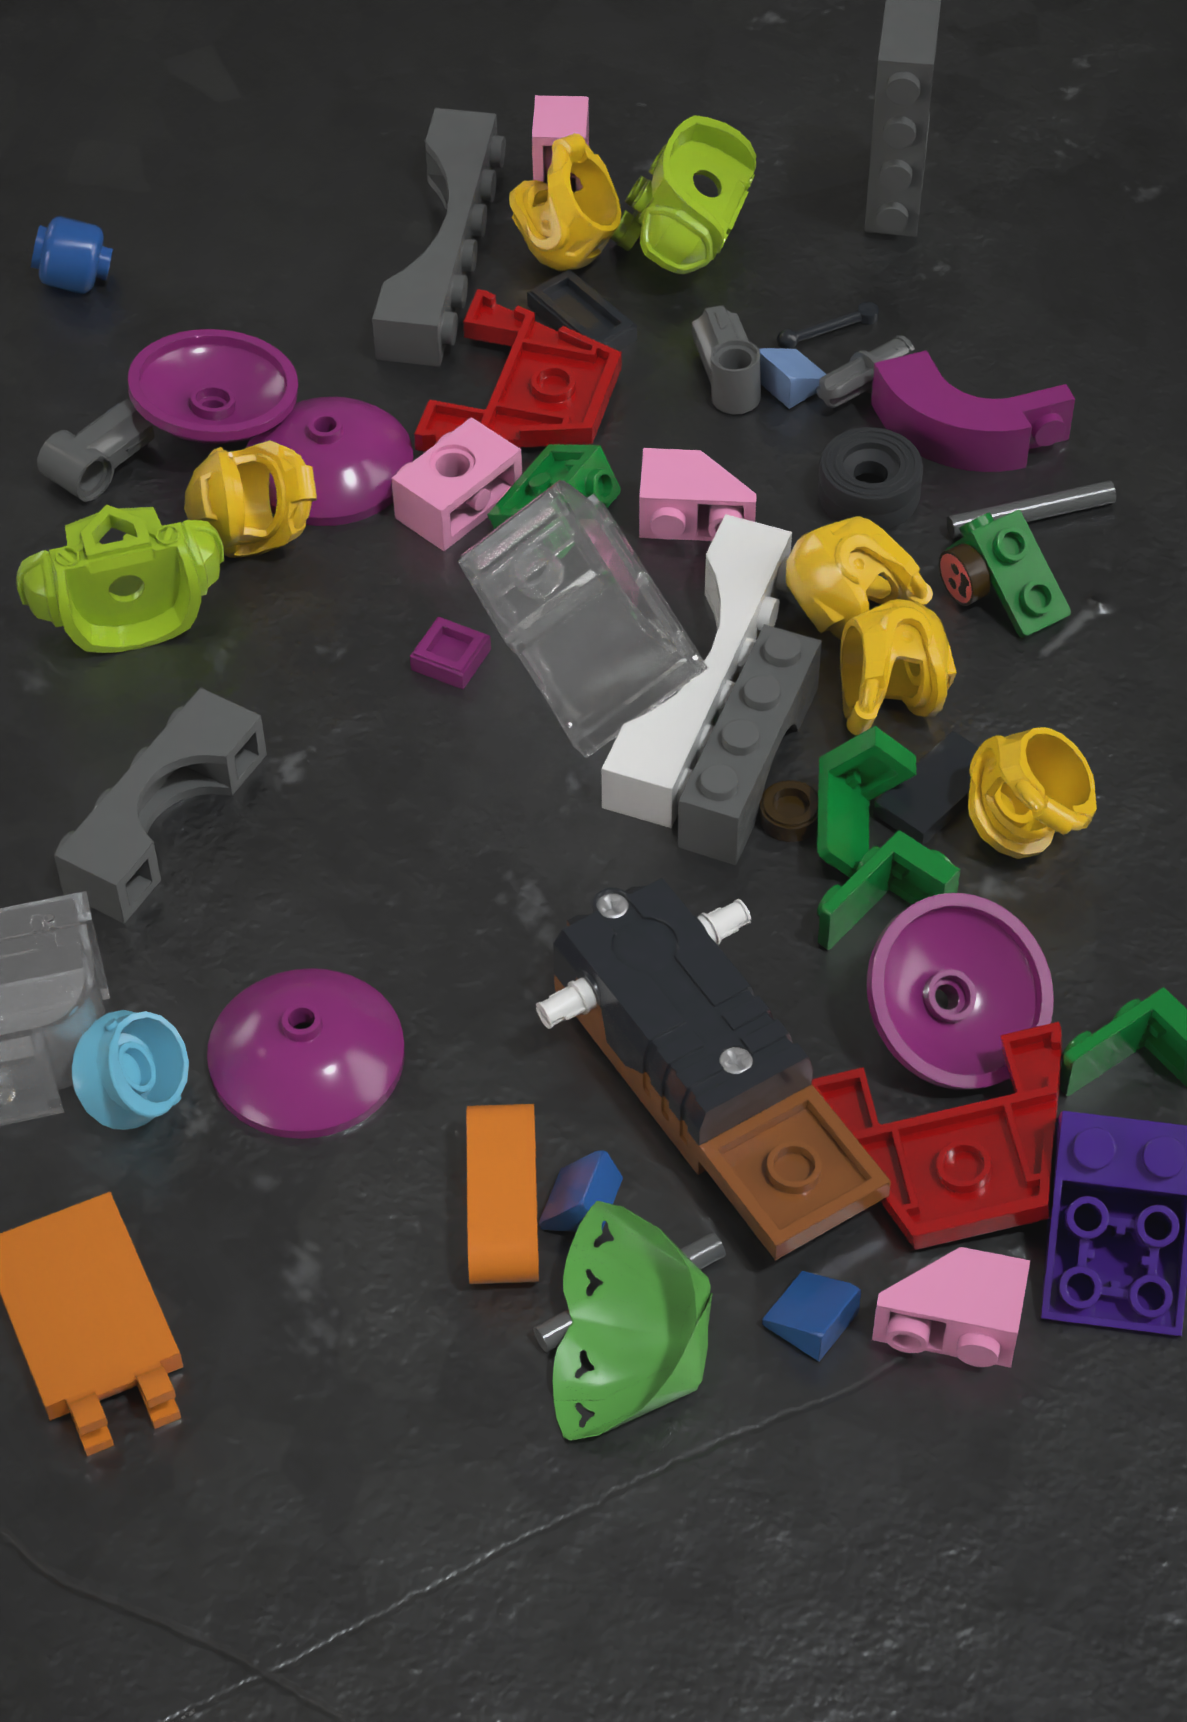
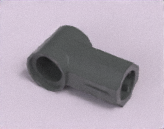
[692,305,761,414]
[37,399,155,502]

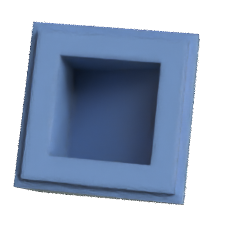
[759,348,826,409]

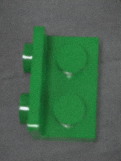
[487,444,621,560]

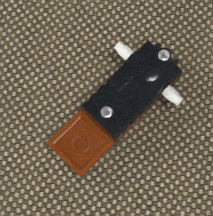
[536,878,891,1261]

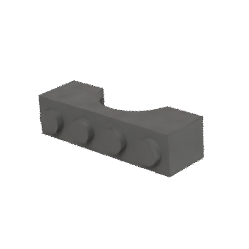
[678,624,821,865]
[54,688,267,924]

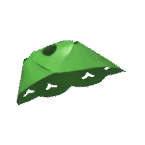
[553,1201,713,1441]

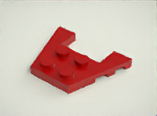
[414,289,622,452]
[812,1022,1063,1250]

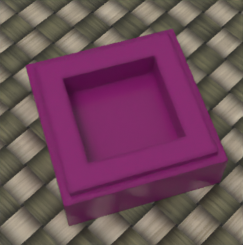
[410,617,491,690]

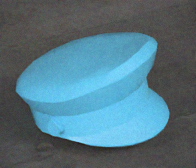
[72,1010,189,1130]

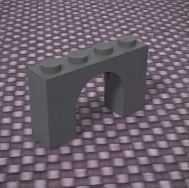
[864,0,941,237]

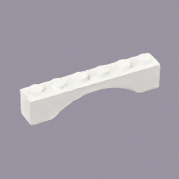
[601,514,792,828]

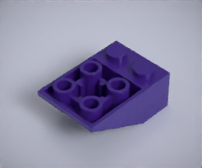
[1040,1111,1187,1336]

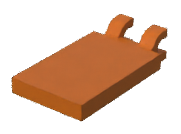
[0,1192,183,1456]

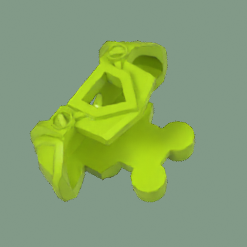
[611,115,756,275]
[16,504,224,653]

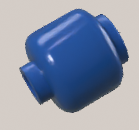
[31,216,113,294]

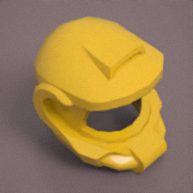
[509,133,621,271]
[184,440,317,558]
[786,516,933,640]
[840,599,957,736]
[968,727,1097,859]

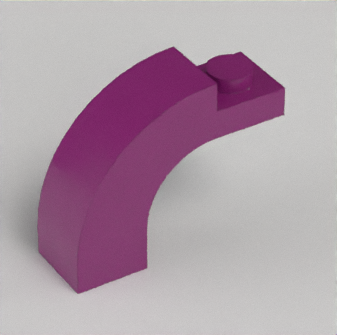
[871,350,1075,472]

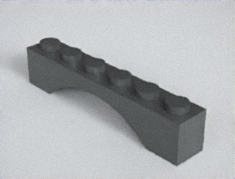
[372,108,506,367]

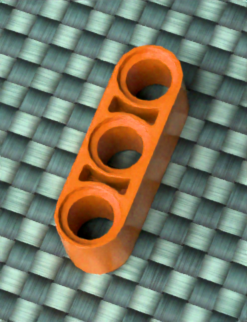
[466,1104,539,1284]

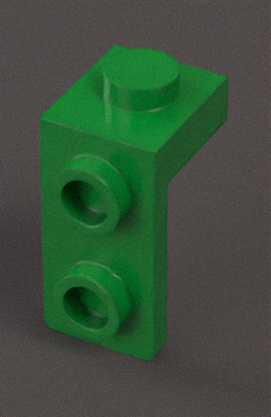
[945,509,1071,638]
[817,726,916,878]
[817,830,961,950]
[1059,987,1187,1096]

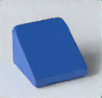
[538,1150,623,1232]
[762,1271,861,1362]

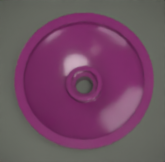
[128,329,298,443]
[246,397,414,526]
[867,893,1054,1090]
[207,968,405,1139]

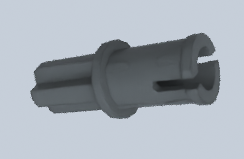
[816,335,915,408]

